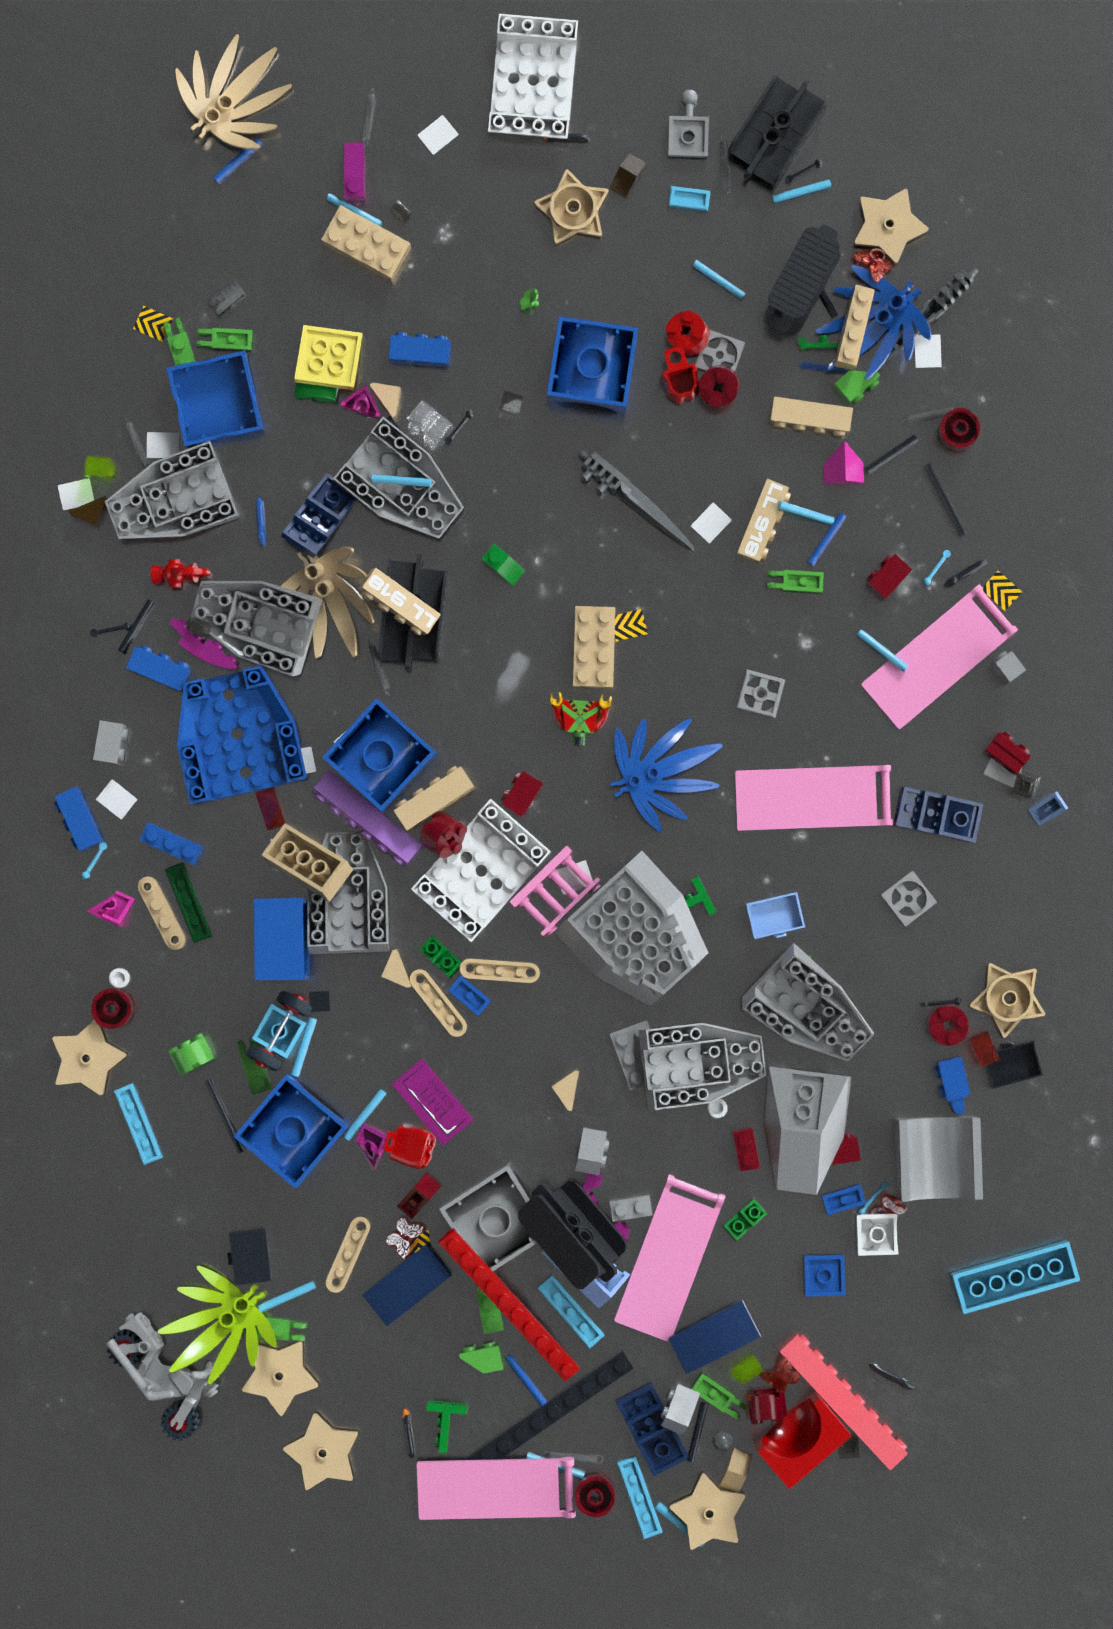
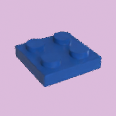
[804,1255,846,1297]

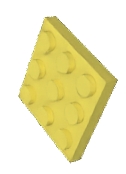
[294,325,363,390]

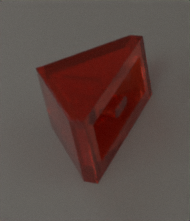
[967,1031,1000,1067]

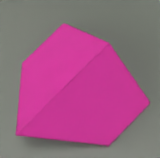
[341,385,381,420]
[824,441,864,484]
[87,891,135,927]
[355,1123,391,1172]

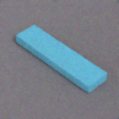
[114,1083,163,1165]
[537,1274,605,1349]
[617,1455,663,1539]

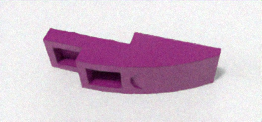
[169,617,239,671]

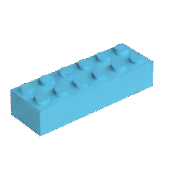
[950,1240,1080,1314]

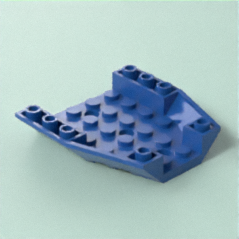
[177,665,307,804]

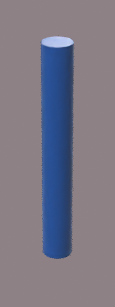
[213,138,262,183]
[807,513,846,566]
[505,1354,547,1407]

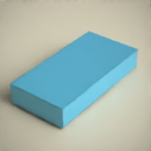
[669,186,710,212]

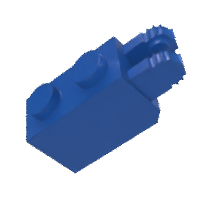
[934,1056,970,1115]

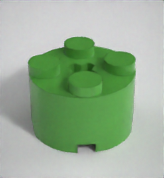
[167,1033,214,1076]

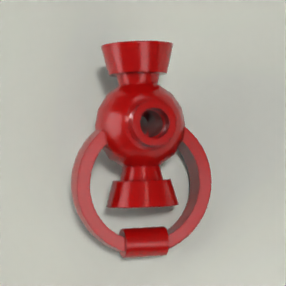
[150,559,211,588]

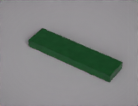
[165,862,213,943]

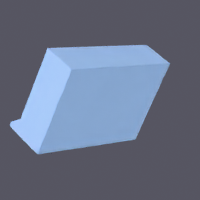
[746,892,805,939]

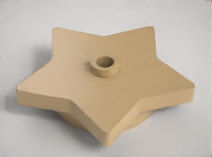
[534,169,609,245]
[854,189,929,264]
[969,963,1045,1038]
[52,1020,127,1095]
[242,1341,318,1416]
[283,1413,358,1490]
[670,1473,745,1550]

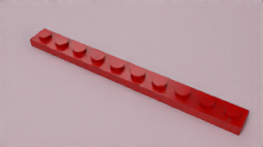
[438,1228,580,1382]

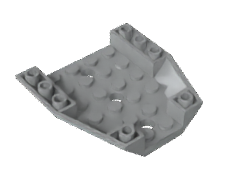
[554,851,708,1006]

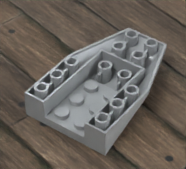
[333,417,464,539]
[105,441,240,539]
[190,581,323,676]
[307,831,390,954]
[742,943,874,1061]
[638,1023,766,1110]
[764,1067,851,1195]

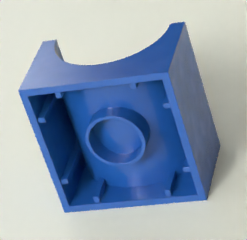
[547,316,638,414]
[322,698,437,813]
[254,898,309,980]
[234,1073,350,1189]

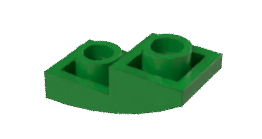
[294,383,339,402]
[419,935,462,979]
[722,1199,767,1241]

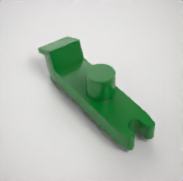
[796,335,838,351]

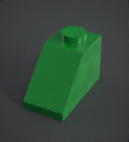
[481,544,525,586]

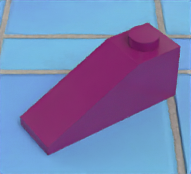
[344,142,366,202]

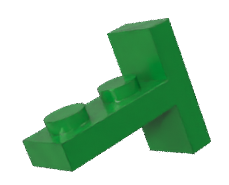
[684,876,716,915]
[426,1400,468,1454]

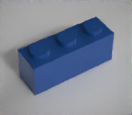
[389,332,451,367]
[126,645,192,693]
[54,787,104,852]
[139,822,204,866]

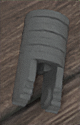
[207,279,245,314]

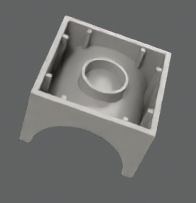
[895,1116,983,1202]
[439,1163,537,1271]

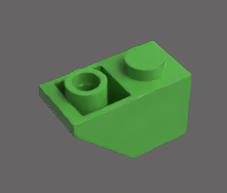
[833,370,880,404]
[459,1341,504,1374]

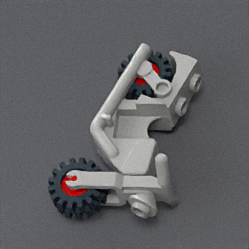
[106,1313,219,1441]

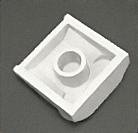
[856,1214,898,1256]

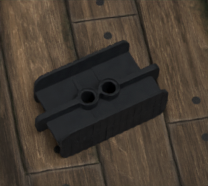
[728,74,829,189]
[765,225,840,334]
[378,555,448,671]
[518,1180,627,1289]

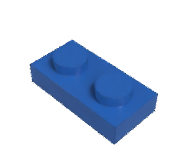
[448,975,491,1016]
[822,1184,866,1215]

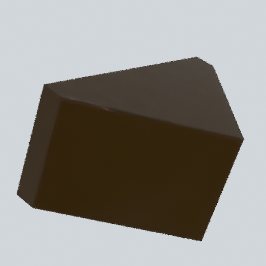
[610,154,646,198]
[69,496,108,528]

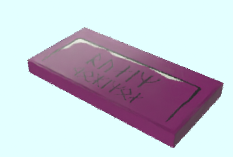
[392,1058,474,1145]

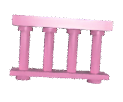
[510,846,600,936]

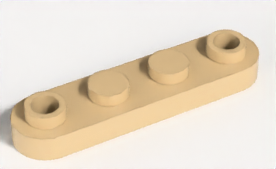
[138,877,186,950]
[460,959,540,983]
[410,969,467,1037]
[326,1216,370,1293]

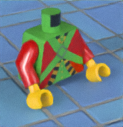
[550,692,612,746]

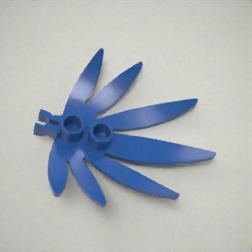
[816,265,931,380]
[610,718,723,833]

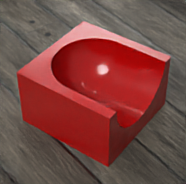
[753,1389,851,1490]

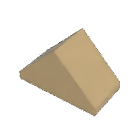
[370,383,401,420]
[381,949,412,988]
[552,1070,579,1111]
[719,1448,753,1493]

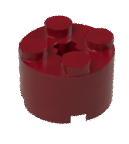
[699,365,740,407]
[938,408,981,451]
[420,811,467,858]
[91,988,134,1029]
[926,1005,969,1046]
[744,1388,787,1424]
[575,1474,615,1518]

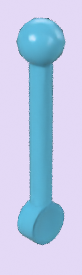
[923,550,951,585]
[81,842,107,879]
[858,1182,889,1214]

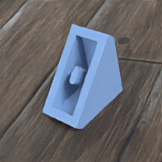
[1028,792,1068,826]

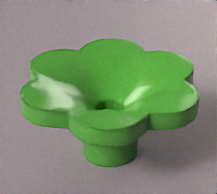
[519,288,539,311]

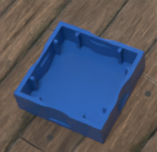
[166,351,264,446]

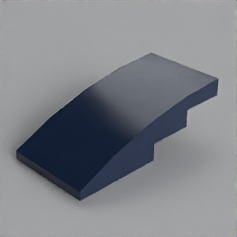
[281,473,357,558]
[894,786,984,843]
[362,1244,452,1326]
[668,1300,761,1374]
[615,1382,689,1476]

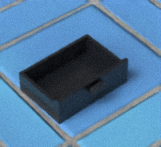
[982,1040,1043,1089]
[227,1228,271,1286]

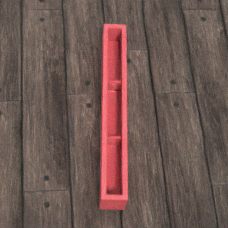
[779,1334,908,1470]

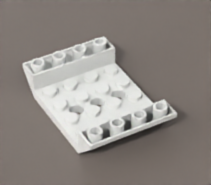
[488,14,578,139]
[411,799,551,942]

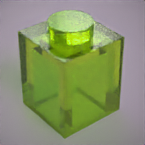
[84,455,115,480]
[731,1352,764,1384]

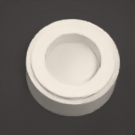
[109,968,130,988]
[707,1099,727,1118]

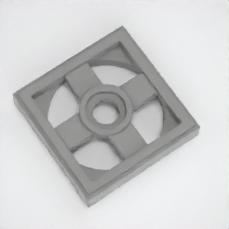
[695,330,745,371]
[737,669,785,718]
[881,871,937,927]

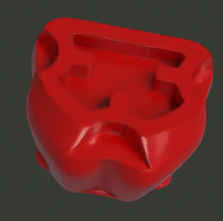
[660,346,699,404]
[383,1125,435,1169]

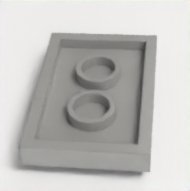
[610,1020,650,1090]

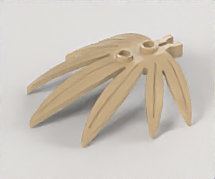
[174,34,292,150]
[281,547,374,658]

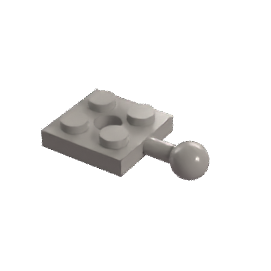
[668,90,709,158]

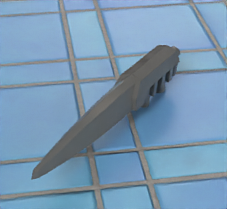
[883,266,978,365]
[578,450,694,551]

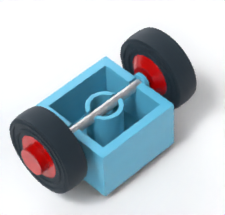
[246,991,312,1071]

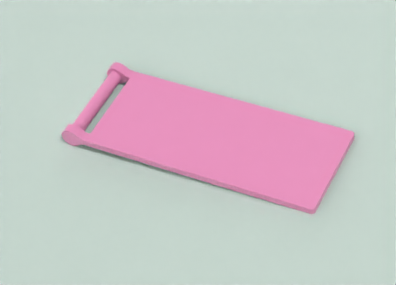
[861,584,1018,729]
[735,765,893,831]
[614,1174,725,1342]
[417,1457,576,1520]

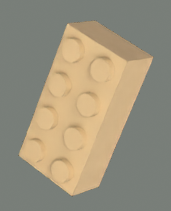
[321,205,411,282]
[573,606,615,689]
[394,766,475,832]
[262,823,353,902]

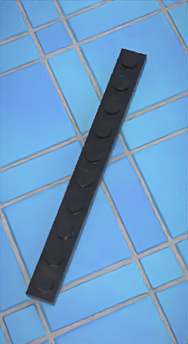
[464,1351,634,1460]

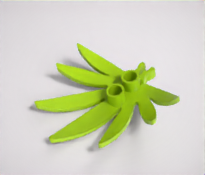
[158,1266,277,1385]

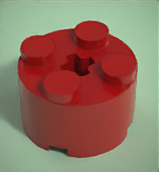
[666,310,710,356]

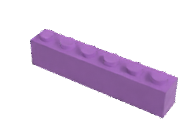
[312,770,422,867]

